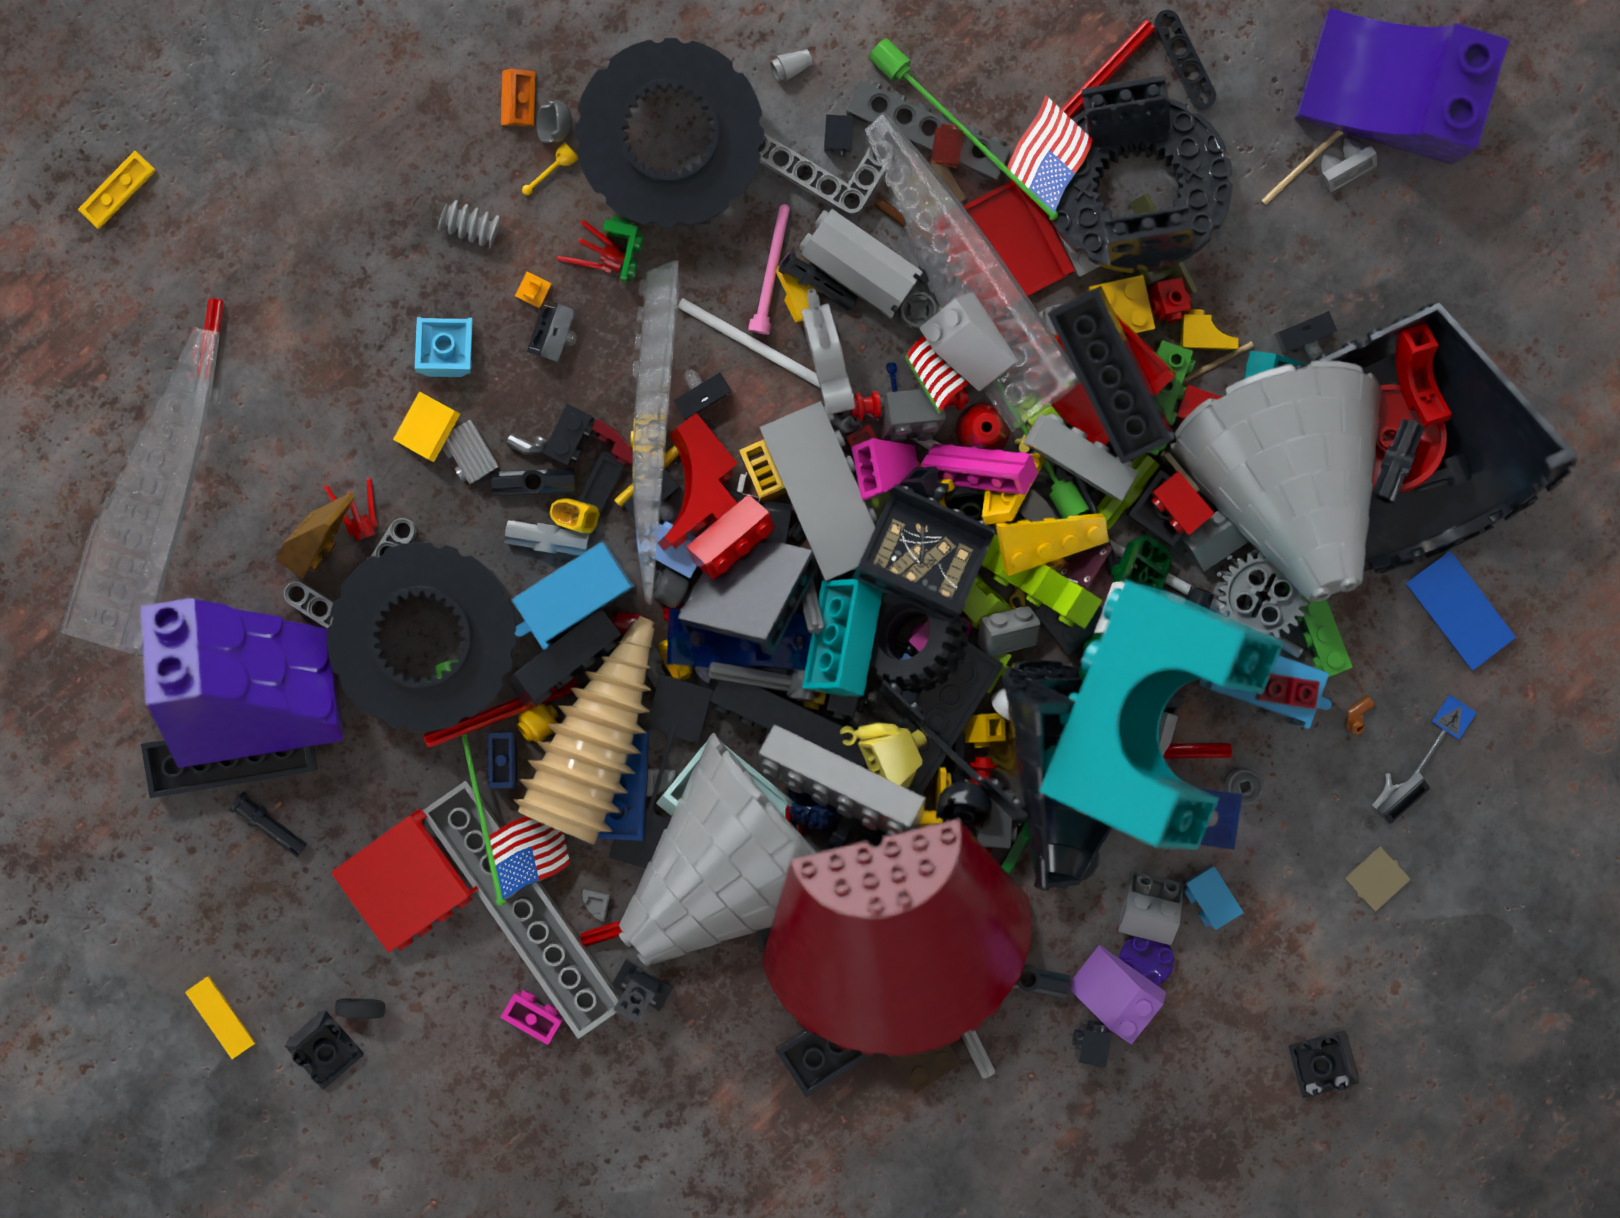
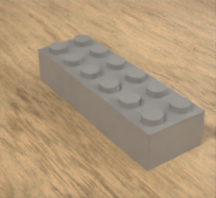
[759,725,925,836]

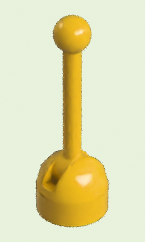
[522,142,578,196]

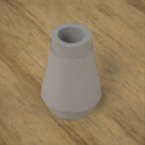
[770,49,813,82]

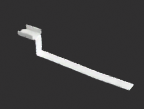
[737,472,760,503]

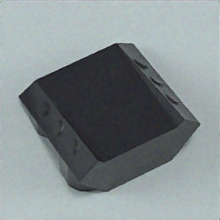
[285,1010,364,1089]
[1289,1030,1359,1098]

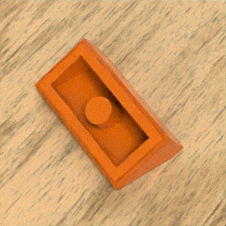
[501,69,536,127]

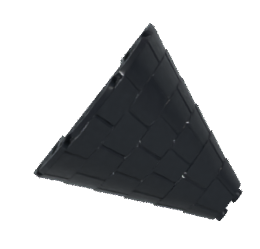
[1002,660,1185,891]

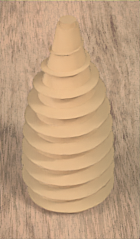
[514,616,655,844]

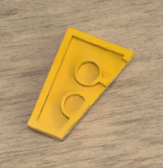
[982,453,1045,525]

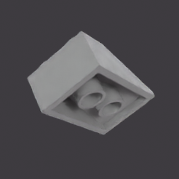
[919,292,1018,391]

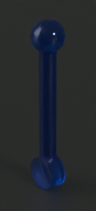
[886,362,897,392]

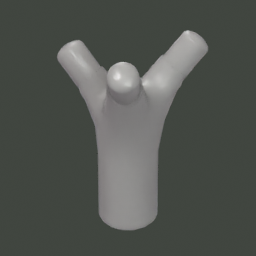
[1372,773,1404,810]

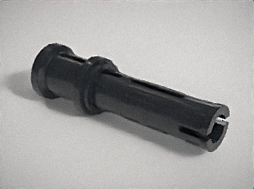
[778,251,857,311]
[229,791,308,858]

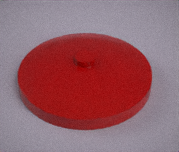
[1371,384,1447,493]

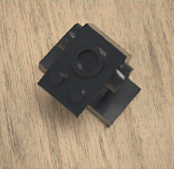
[612,959,674,1024]

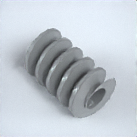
[438,200,499,249]

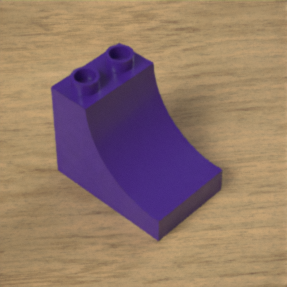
[1294,8,1509,165]

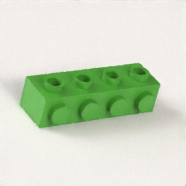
[1146,340,1196,456]
[1282,582,1353,677]

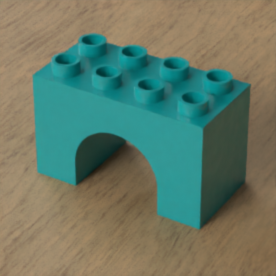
[1039,581,1284,850]

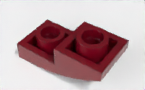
[592,418,640,467]
[1255,674,1320,709]

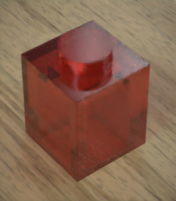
[930,124,963,167]

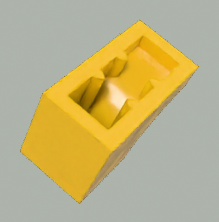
[1180,309,1239,351]

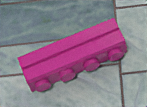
[921,444,1038,495]

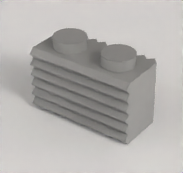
[442,420,500,485]
[977,606,1041,656]

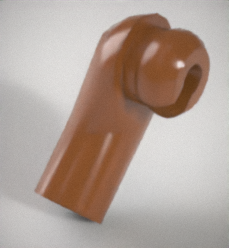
[1345,695,1375,735]

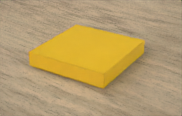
[393,391,460,462]

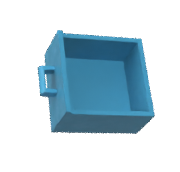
[512,542,635,649]
[1199,655,1332,729]

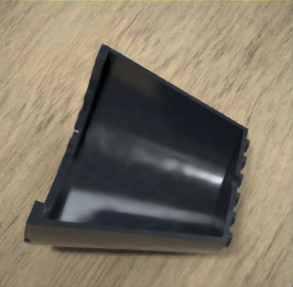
[1294,303,1577,577]

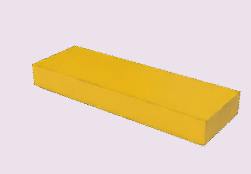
[78,151,156,229]
[185,976,256,1059]

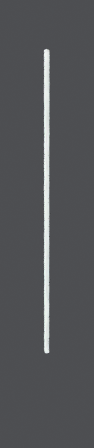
[678,298,1303,658]

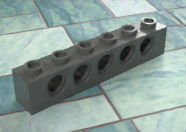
[846,79,1011,182]

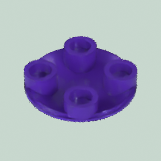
[1119,936,1174,986]

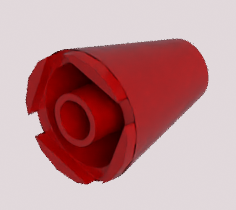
[956,403,1010,450]

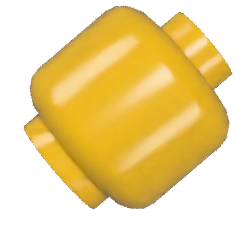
[517,704,559,742]

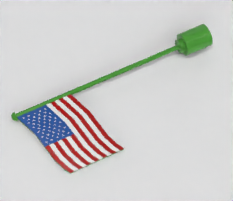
[868,38,1092,220]
[905,336,1089,519]
[435,660,570,906]

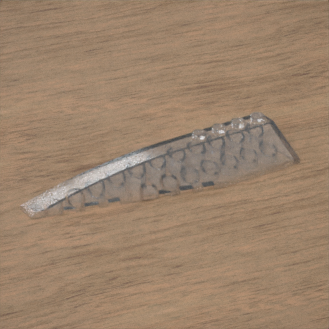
[632,261,680,605]

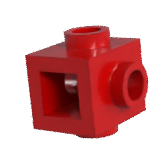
[1147,277,1191,323]

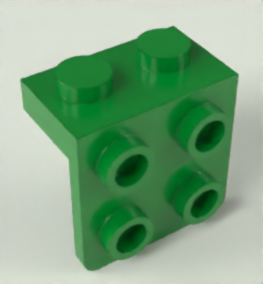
[603,216,644,284]

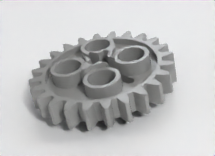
[1218,551,1309,638]

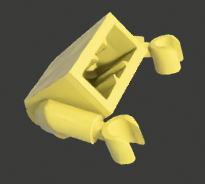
[840,723,927,789]

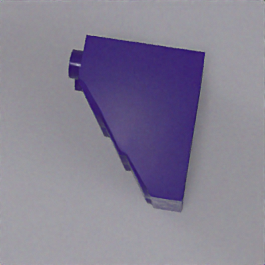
[141,598,343,768]

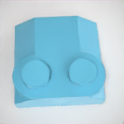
[415,317,472,377]

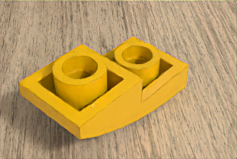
[775,259,815,323]

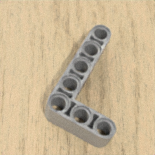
[759,133,893,216]
[284,518,417,628]

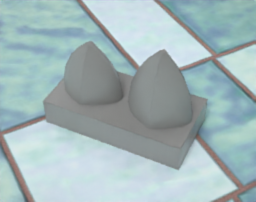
[1321,137,1378,193]

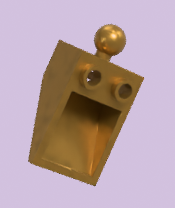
[275,493,355,578]

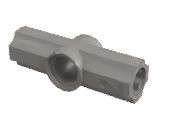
[504,520,590,556]

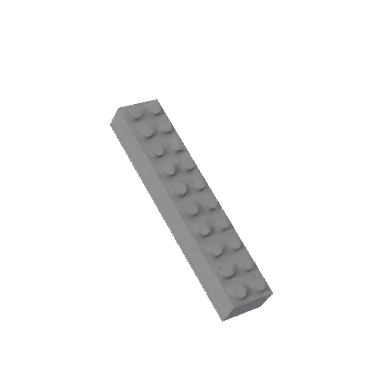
[423,779,620,1039]

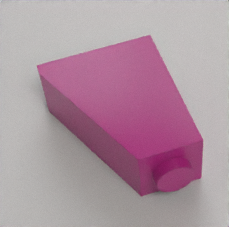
[852,438,919,500]

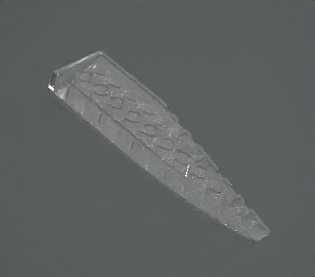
[865,113,1081,432]
[60,327,220,656]

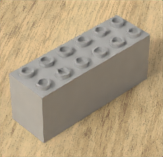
[760,401,878,581]

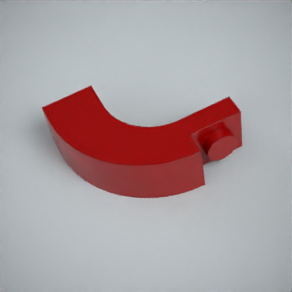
[1395,323,1452,427]

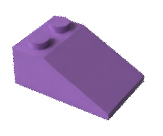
[1069,945,1166,1044]

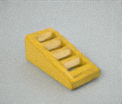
[739,439,787,503]

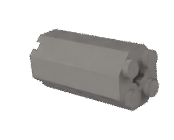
[799,209,923,319]

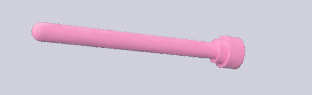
[748,204,790,335]

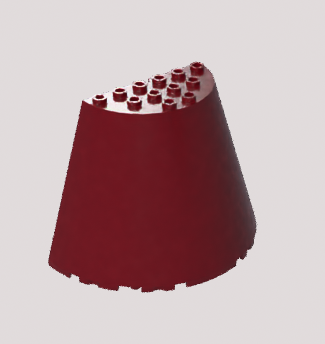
[762,820,1032,1057]

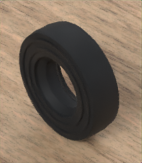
[335,998,385,1019]

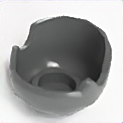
[536,101,573,143]

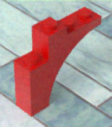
[658,413,738,551]

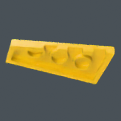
[996,513,1109,576]

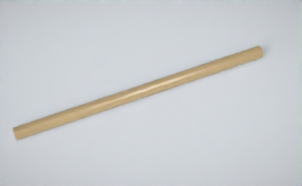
[1261,131,1343,205]
[1182,342,1254,384]

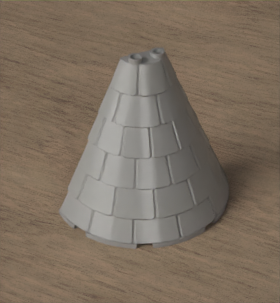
[1170,361,1383,601]
[619,733,817,967]

